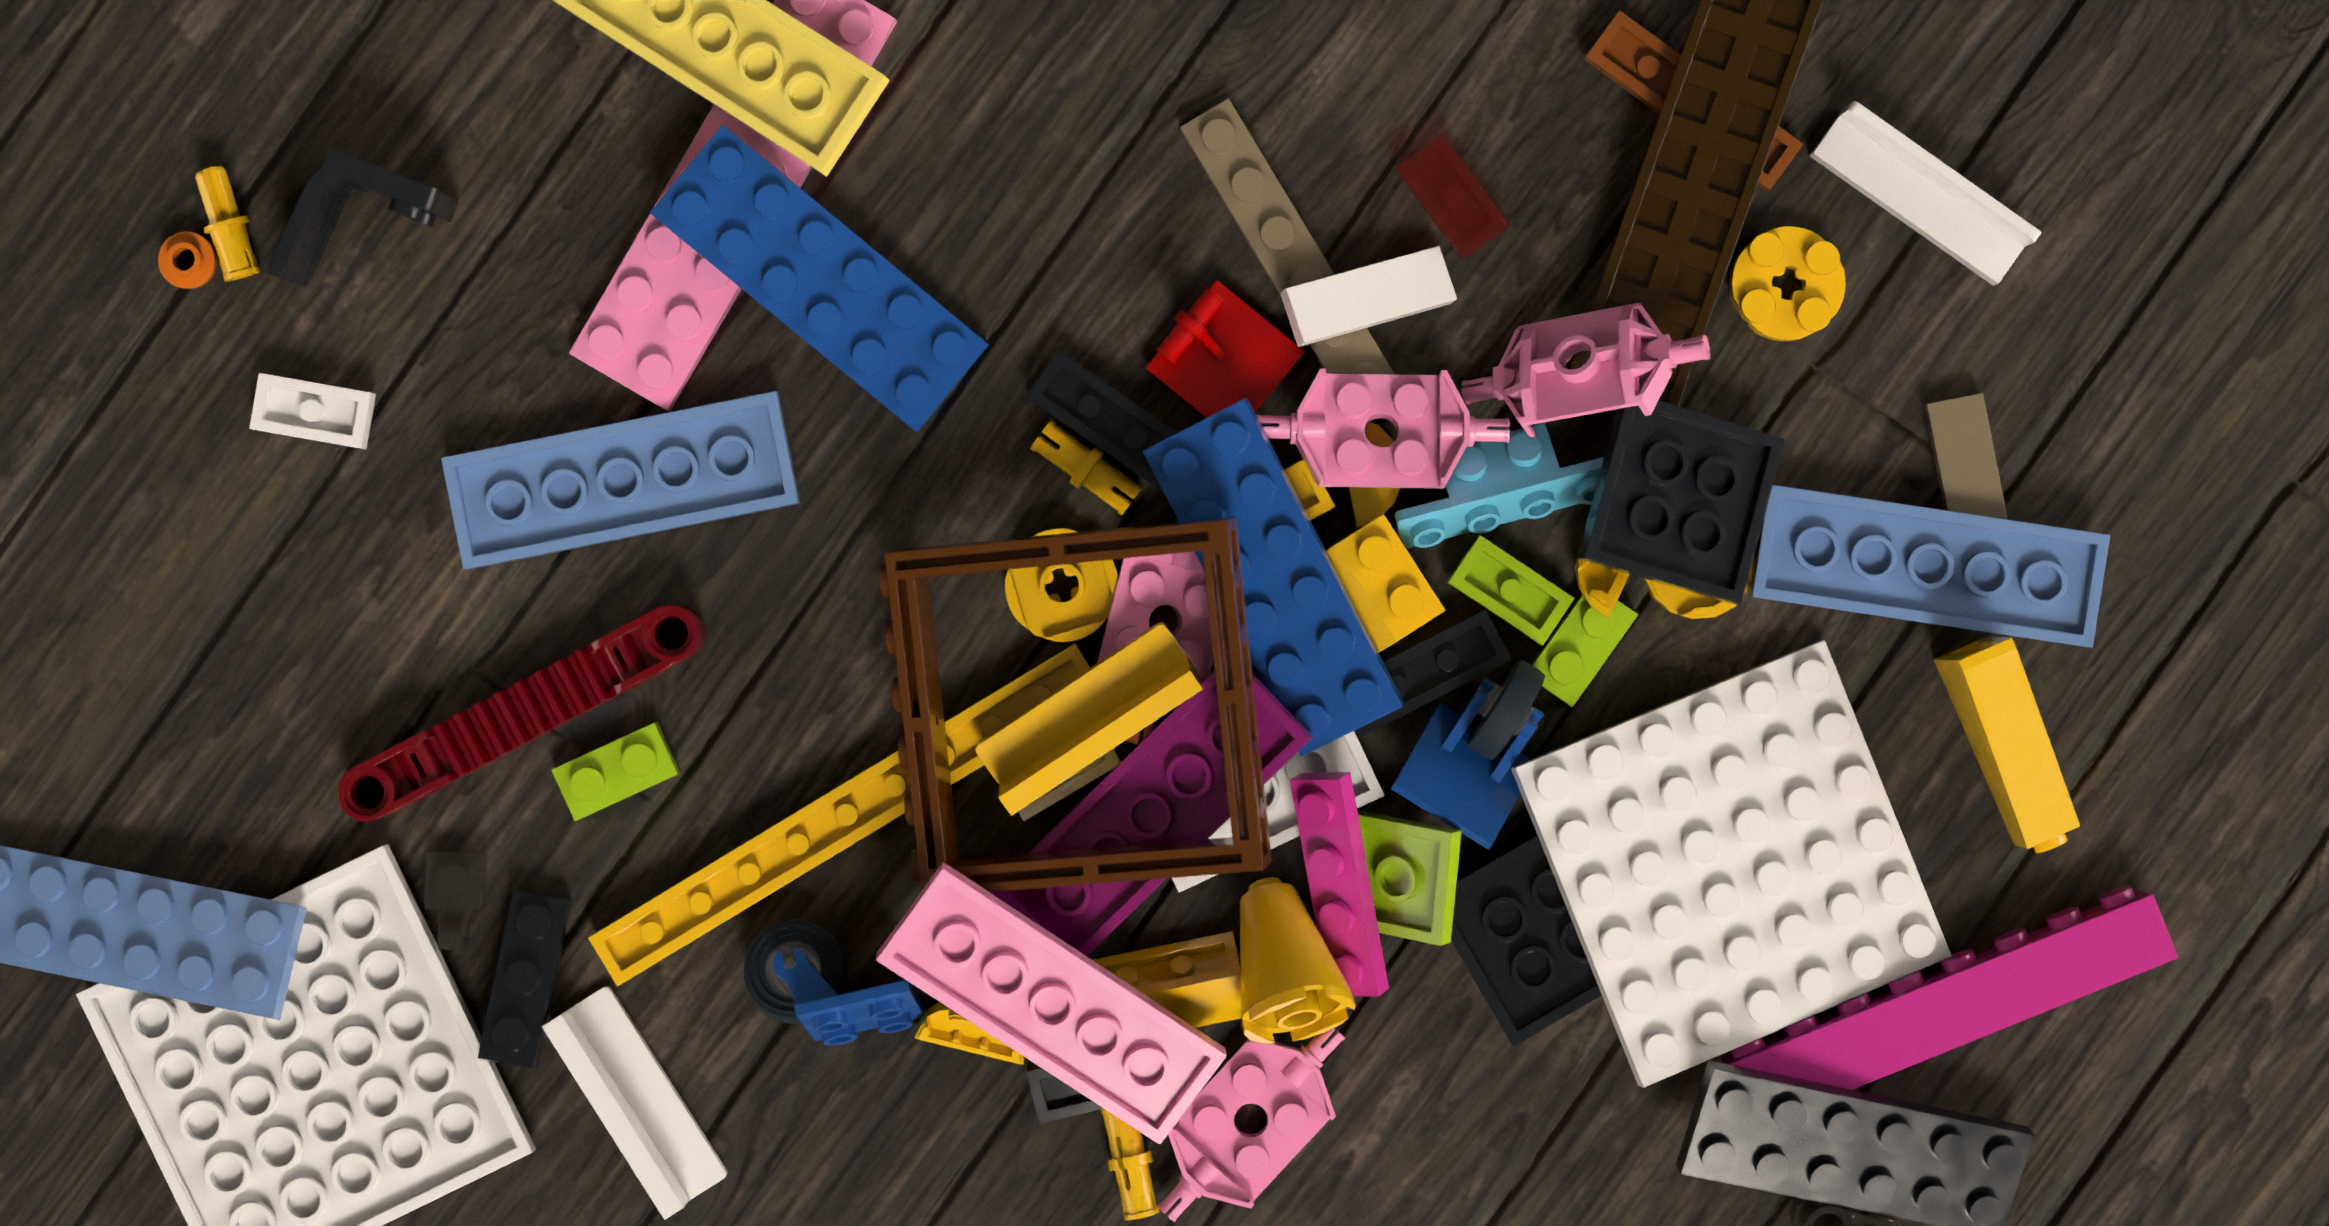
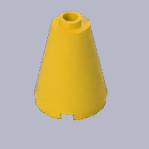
[1240,877,1356,1044]

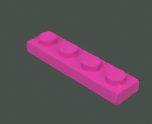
[1290,772,1389,997]

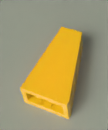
[1933,637,2080,853]

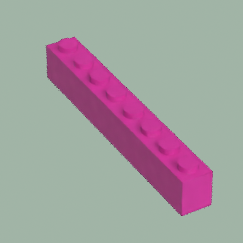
[1719,886,2179,1090]

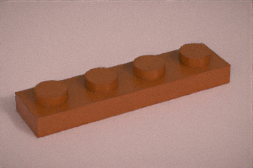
[1584,10,1803,192]

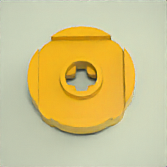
[1729,226,1846,341]
[1005,528,1118,642]

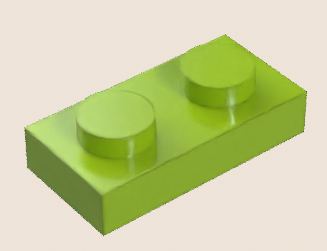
[1447,535,1575,646]
[1531,593,1638,707]
[551,722,681,821]

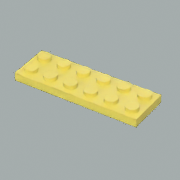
[553,0,890,177]

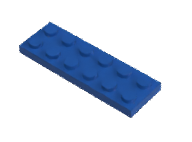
[650,124,989,432]
[1143,397,1404,757]

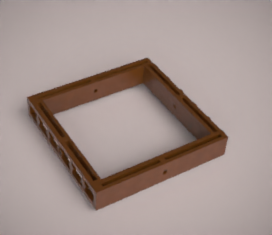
[879,517,1272,892]

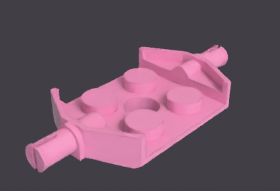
[1461,302,1710,437]
[1256,368,1510,489]
[1097,552,1214,745]
[1157,1028,1345,1222]

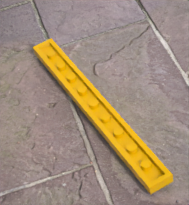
[588,643,1090,987]

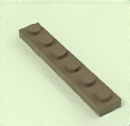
[1180,98,1395,375]

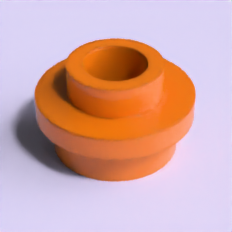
[158,232,217,289]

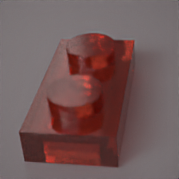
[1395,134,1510,261]

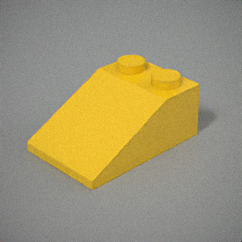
[1326,514,1446,653]

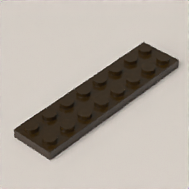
[1569,0,1823,411]

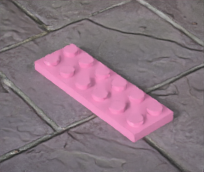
[876,862,1227,1144]

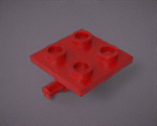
[1146,280,1305,418]

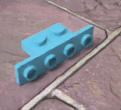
[1395,423,1604,549]

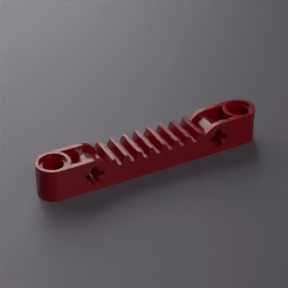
[337,605,706,822]

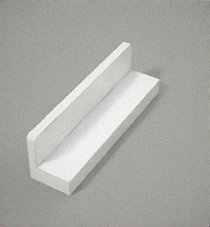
[1809,101,2041,286]
[542,986,727,1220]

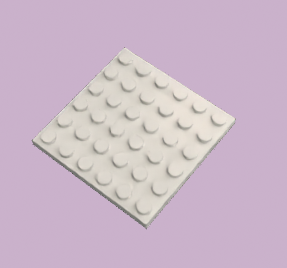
[1511,640,1952,1088]
[76,844,536,1226]

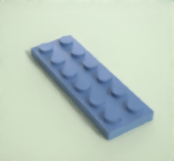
[441,391,800,570]
[1749,485,2110,648]
[0,845,307,1020]

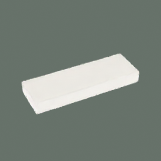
[1280,246,1457,347]

